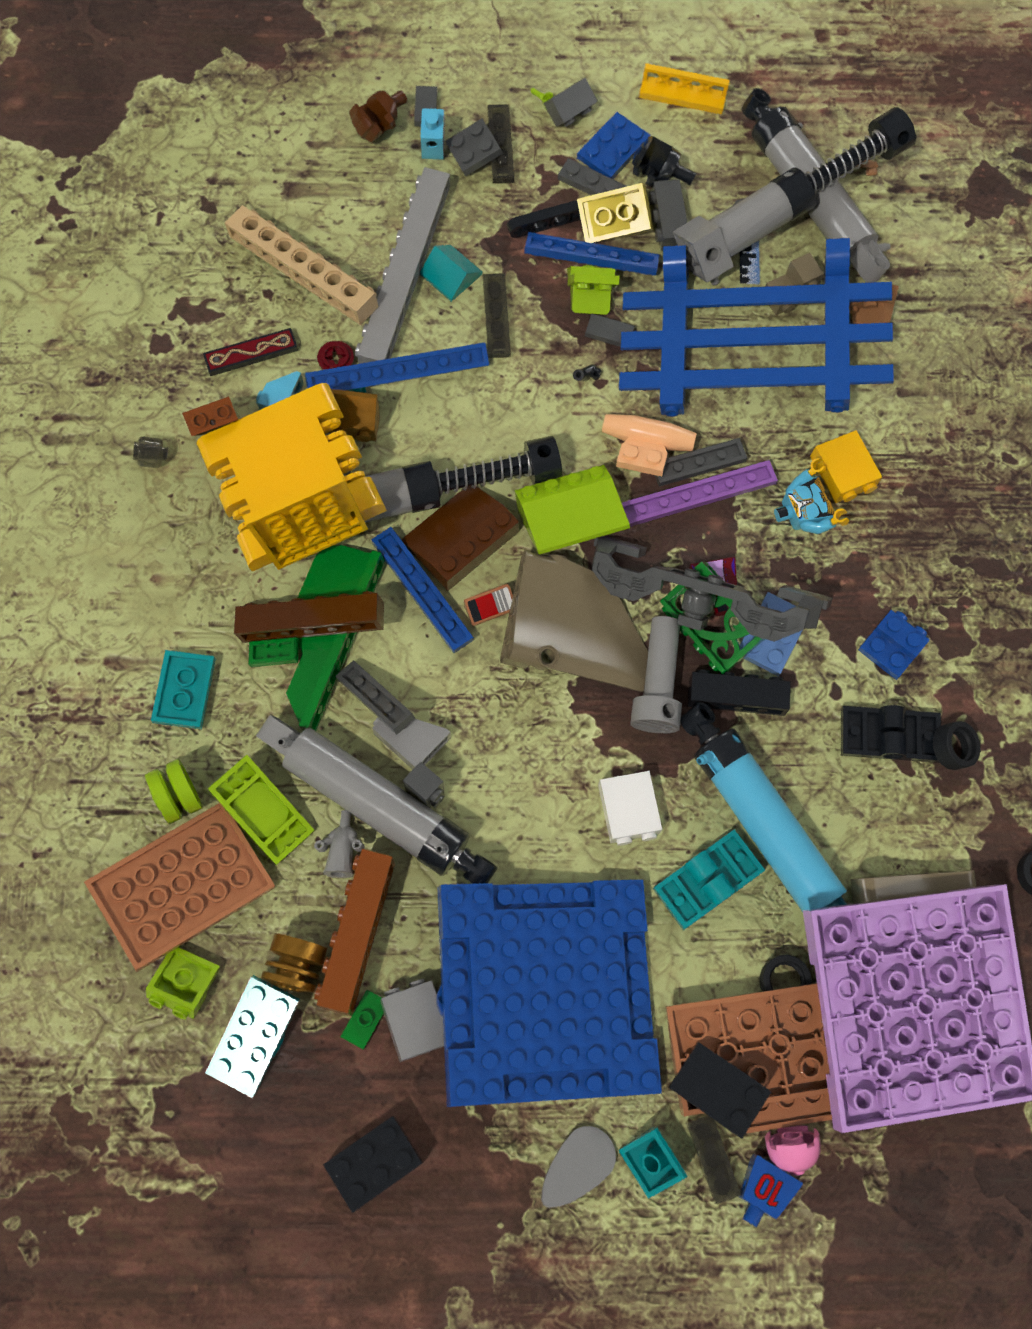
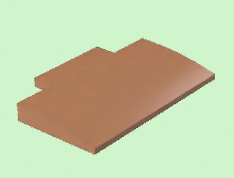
[665,983,832,1134]

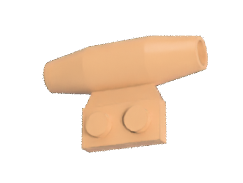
[602,414,697,477]

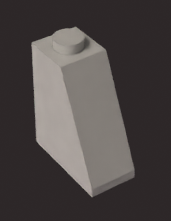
[372,717,451,770]

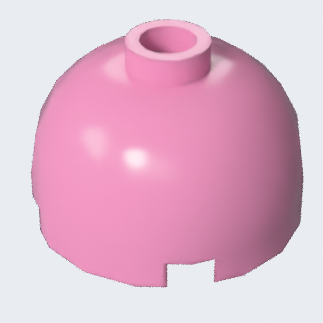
[765,1125,821,1176]

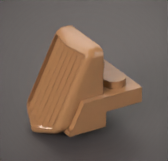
[849,285,899,324]

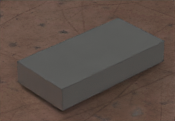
[414,86,438,127]
[585,314,635,347]

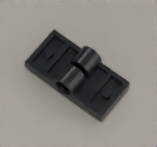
[841,705,941,763]

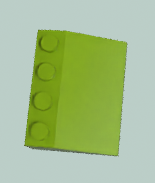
[515,465,630,555]

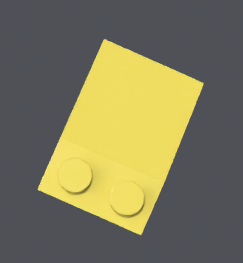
[577,183,654,243]

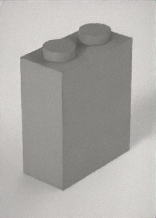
[380,979,444,1062]

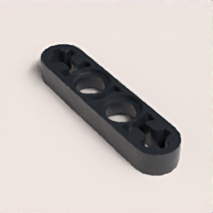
[507,200,581,238]

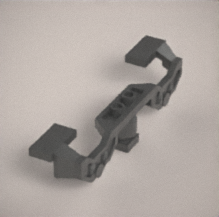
[592,536,833,642]

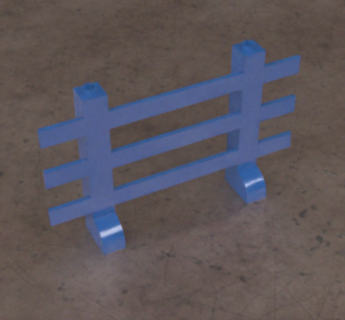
[619,238,894,417]

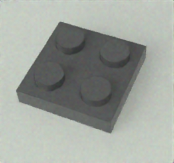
[445,119,503,177]

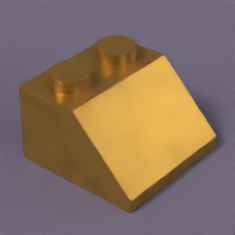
[330,389,380,442]

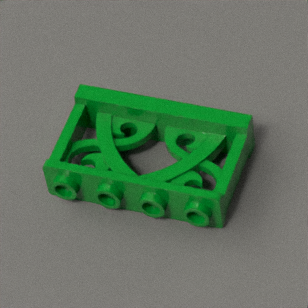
[660,562,765,674]

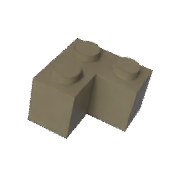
[765,253,824,316]

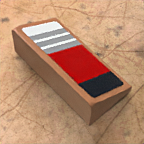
[464,584,513,627]

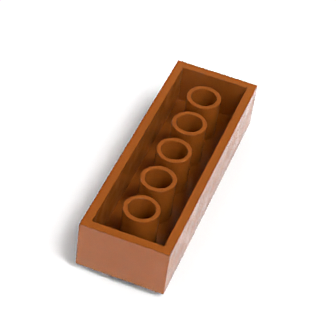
[314,849,395,1017]

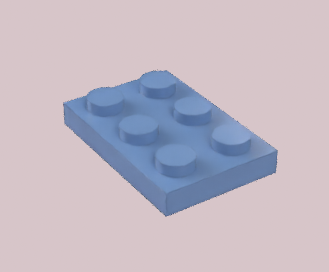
[740,592,802,677]

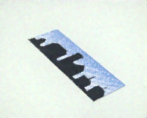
[739,240,760,284]

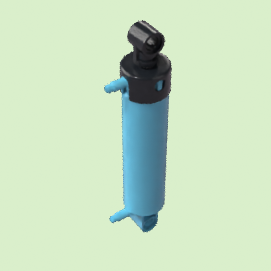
[680,702,847,913]

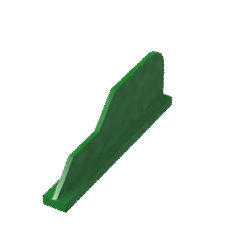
[286,545,386,731]

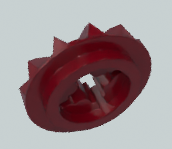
[317,341,354,370]

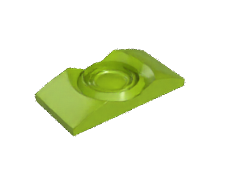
[208,755,314,865]

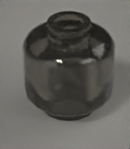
[133,436,168,468]

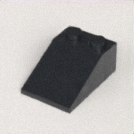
[668,1042,771,1139]

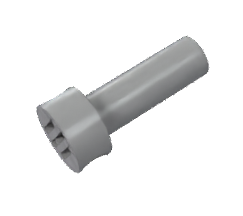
[631,616,682,733]

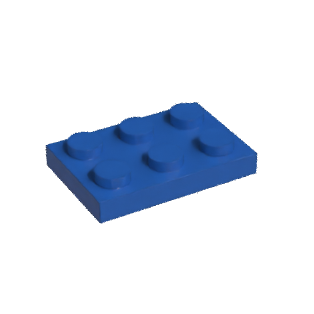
[577,112,651,179]

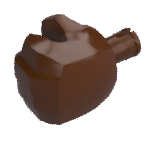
[349,90,407,143]

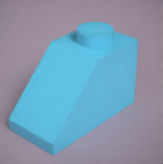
[256,371,304,410]

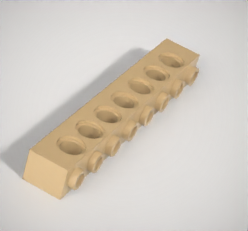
[224,205,379,325]

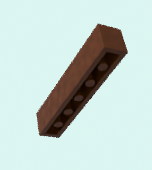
[234,591,384,643]

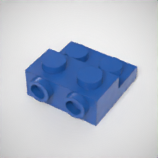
[858,610,930,680]

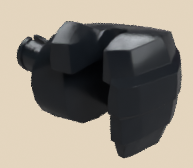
[632,136,696,188]

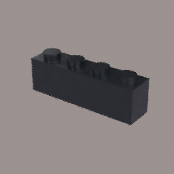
[687,670,791,716]

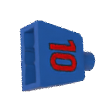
[739,1154,803,1228]

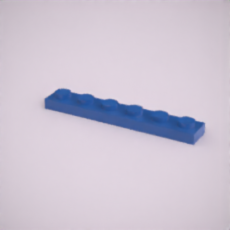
[524,232,660,276]
[371,527,474,653]

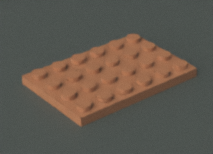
[84,803,275,972]

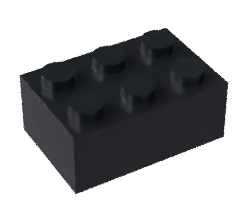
[323,1116,424,1213]

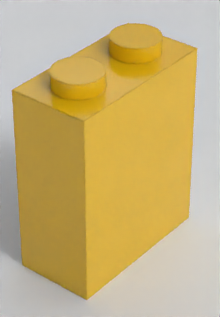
[810,430,882,503]

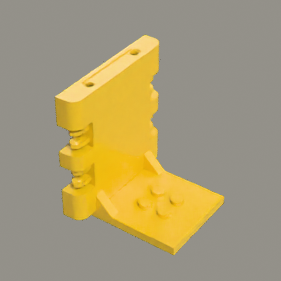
[196,383,387,572]

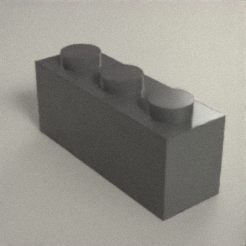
[648,179,687,251]

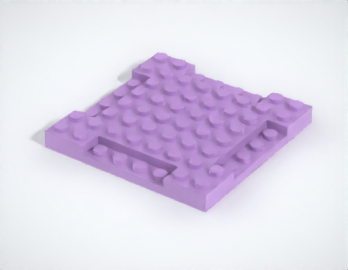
[803,884,1032,1133]

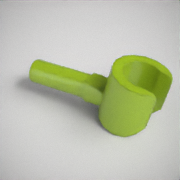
[531,88,554,110]

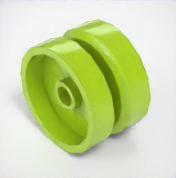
[145,758,203,825]

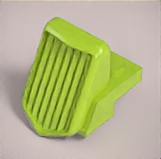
[567,265,620,315]

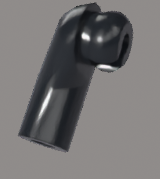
[573,364,602,381]

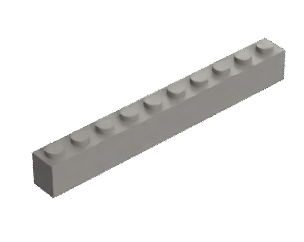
[355,167,450,364]

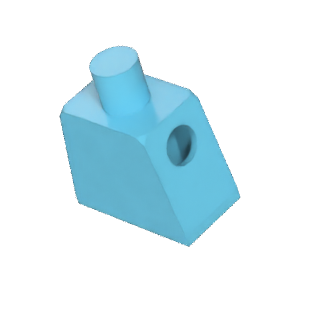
[421,108,445,160]

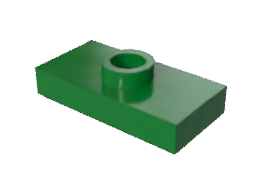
[248,637,299,667]
[340,990,384,1050]

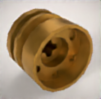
[261,933,327,993]

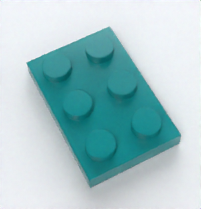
[151,650,216,730]

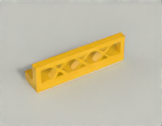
[639,63,730,115]

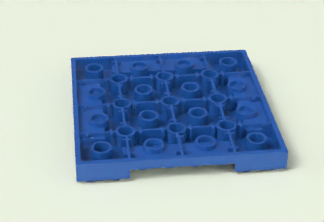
[437,879,662,1107]

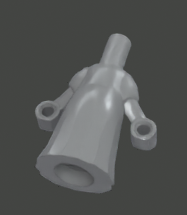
[314,810,365,878]

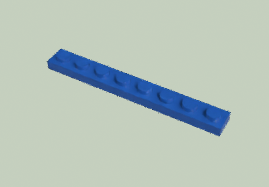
[305,342,489,391]

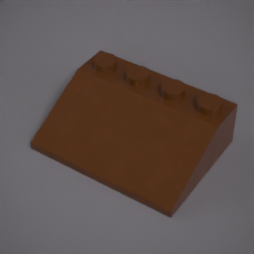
[401,486,519,591]

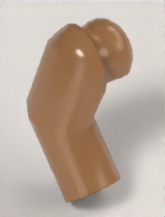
[855,159,879,176]

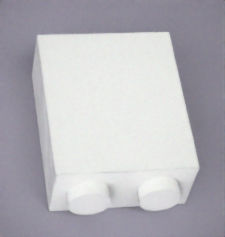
[598,771,662,846]

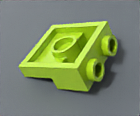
[146,947,220,1020]

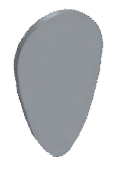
[541,1126,616,1208]

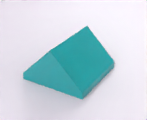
[420,245,483,302]
[618,1127,688,1199]

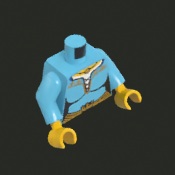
[774,458,849,534]

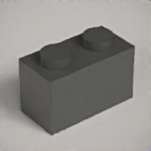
[543,78,598,127]
[403,761,445,808]

